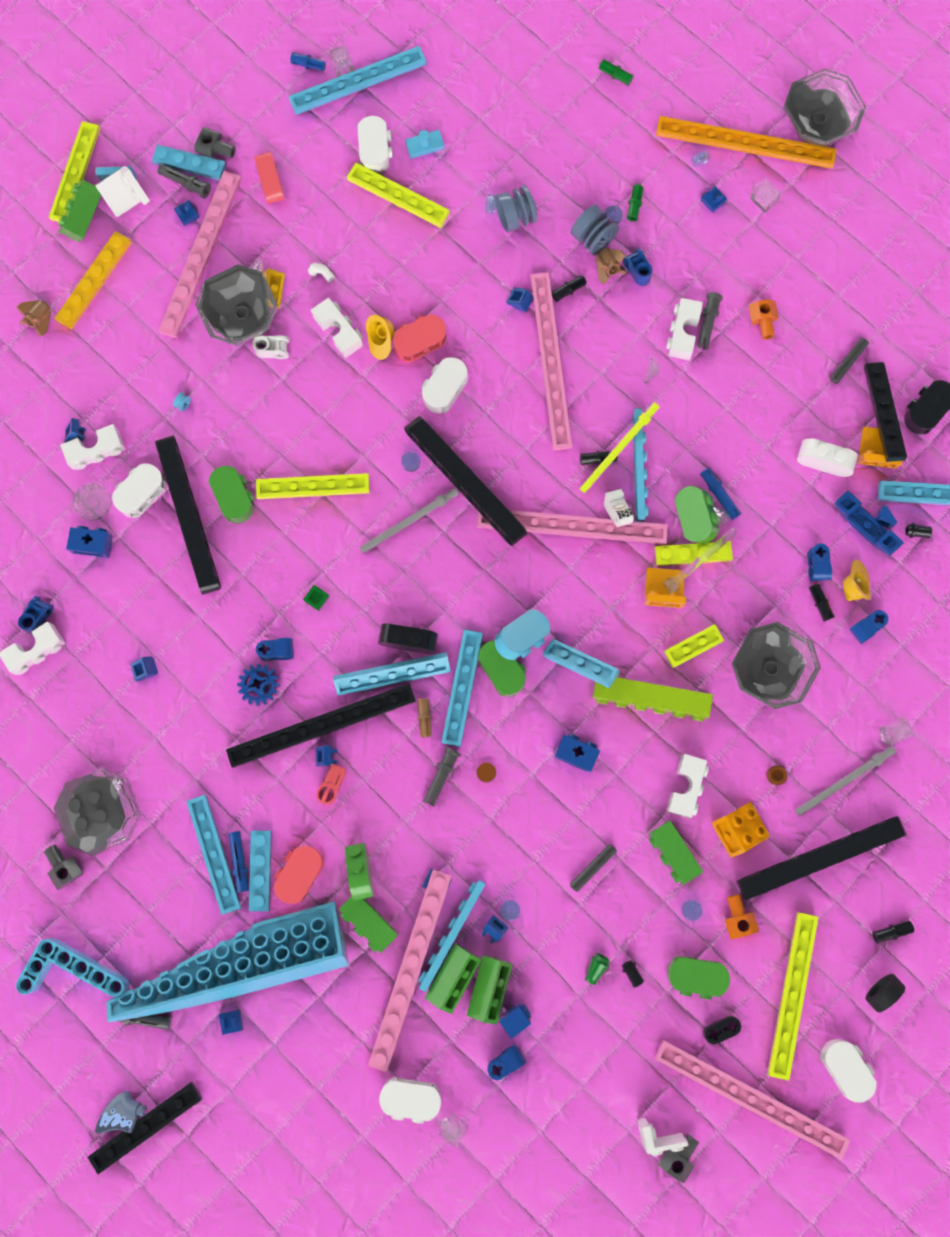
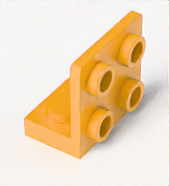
[858,427,902,469]
[644,568,686,609]
[711,802,770,858]

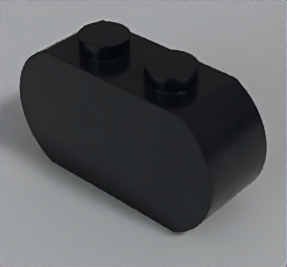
[904,380,950,435]
[378,623,438,654]

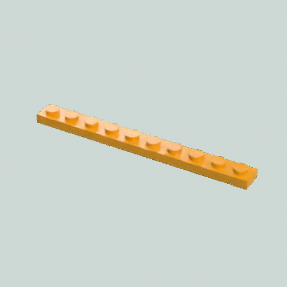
[656,116,837,169]

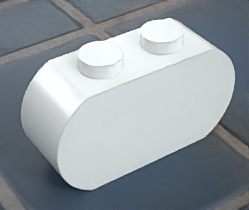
[358,116,393,174]
[422,357,468,414]
[797,439,858,477]
[112,464,166,518]
[820,1039,876,1102]
[379,1077,442,1123]

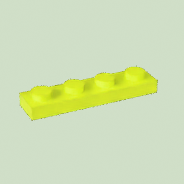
[654,541,733,566]

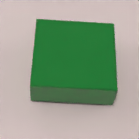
[303,585,330,611]

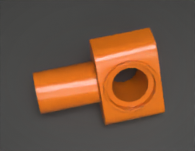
[748,299,779,340]
[725,894,759,939]

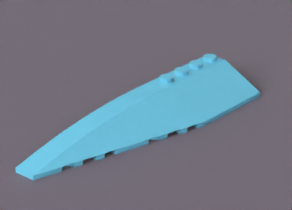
[106,901,349,1022]

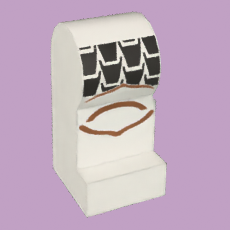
[604,489,634,527]

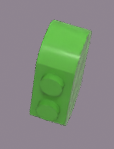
[208,466,255,523]
[674,486,719,543]
[479,640,527,697]
[345,842,374,901]
[667,956,730,1000]

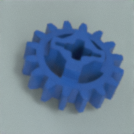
[237,664,280,706]

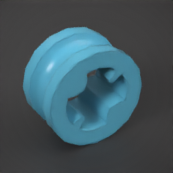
[173,392,191,411]

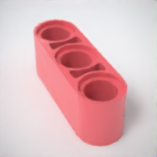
[254,152,285,204]

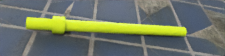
[579,402,660,493]

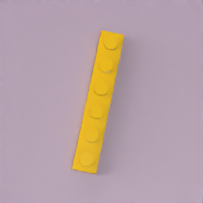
[54,231,132,330]

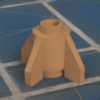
[595,248,627,285]
[16,300,51,337]

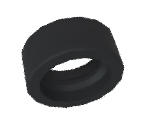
[865,974,906,1012]

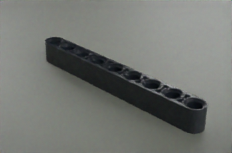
[404,416,527,546]
[155,435,221,595]
[736,816,907,900]

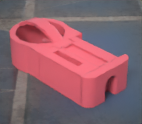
[316,764,347,805]

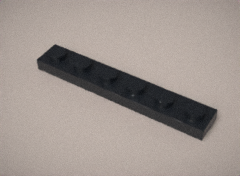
[864,362,907,462]
[87,1081,203,1174]

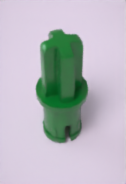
[599,60,634,86]
[626,184,644,222]

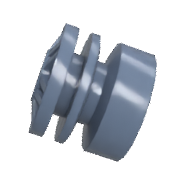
[495,184,537,233]
[570,204,619,256]

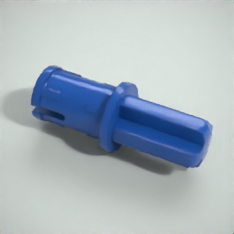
[290,52,326,71]

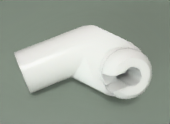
[308,263,335,283]

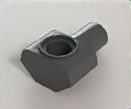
[194,127,236,158]
[44,845,83,890]
[658,1134,699,1183]

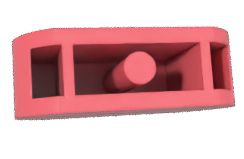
[393,314,447,362]
[274,846,324,904]

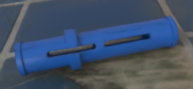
[700,467,742,520]
[228,831,249,893]

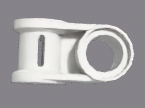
[253,335,289,359]

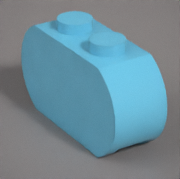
[495,610,550,660]

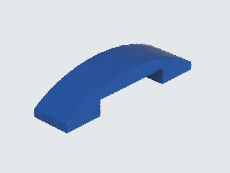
[834,491,904,556]

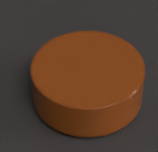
[477,763,496,783]
[766,765,787,786]

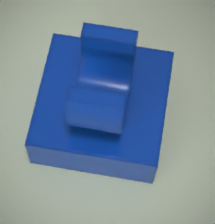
[701,186,727,213]
[174,200,200,226]
[64,418,86,443]
[316,746,338,767]
[482,915,508,943]
[219,1009,244,1035]

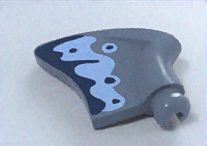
[95,1091,147,1134]

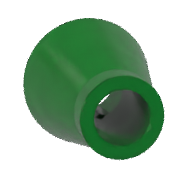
[585,953,610,985]

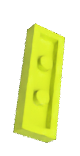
[664,624,724,668]

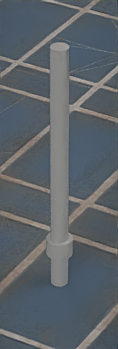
[359,488,459,554]
[794,746,896,816]

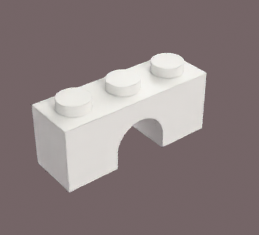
[311,297,363,358]
[666,298,703,361]
[60,424,126,470]
[0,622,65,675]
[666,754,709,819]

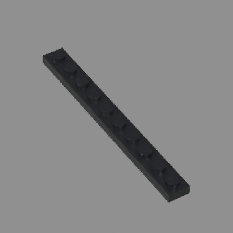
[226,683,416,768]

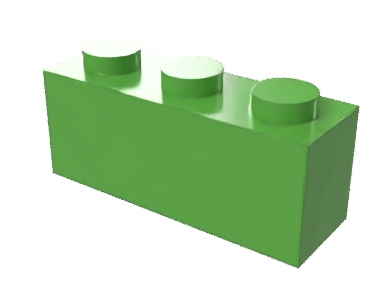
[58,180,101,242]
[648,820,703,885]
[339,896,399,953]
[425,944,482,1014]
[467,955,513,1024]

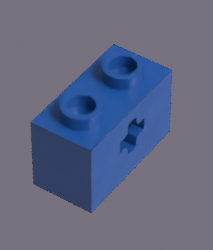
[66,526,113,558]
[554,733,600,773]
[499,1002,532,1039]

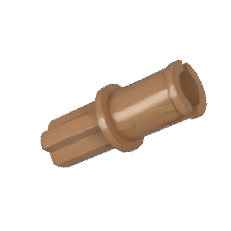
[417,698,432,738]

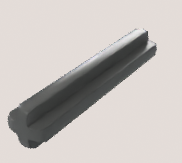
[830,338,869,384]
[570,844,617,892]

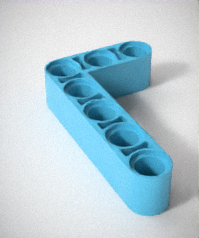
[16,938,129,997]

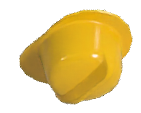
[366,315,395,360]
[843,560,871,601]

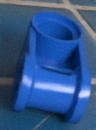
[622,248,652,286]
[807,543,832,581]
[18,596,54,634]
[849,610,889,644]
[256,638,294,661]
[487,1044,527,1080]

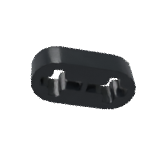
[703,1016,741,1044]

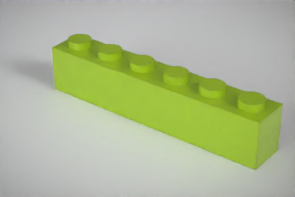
[592,677,713,722]

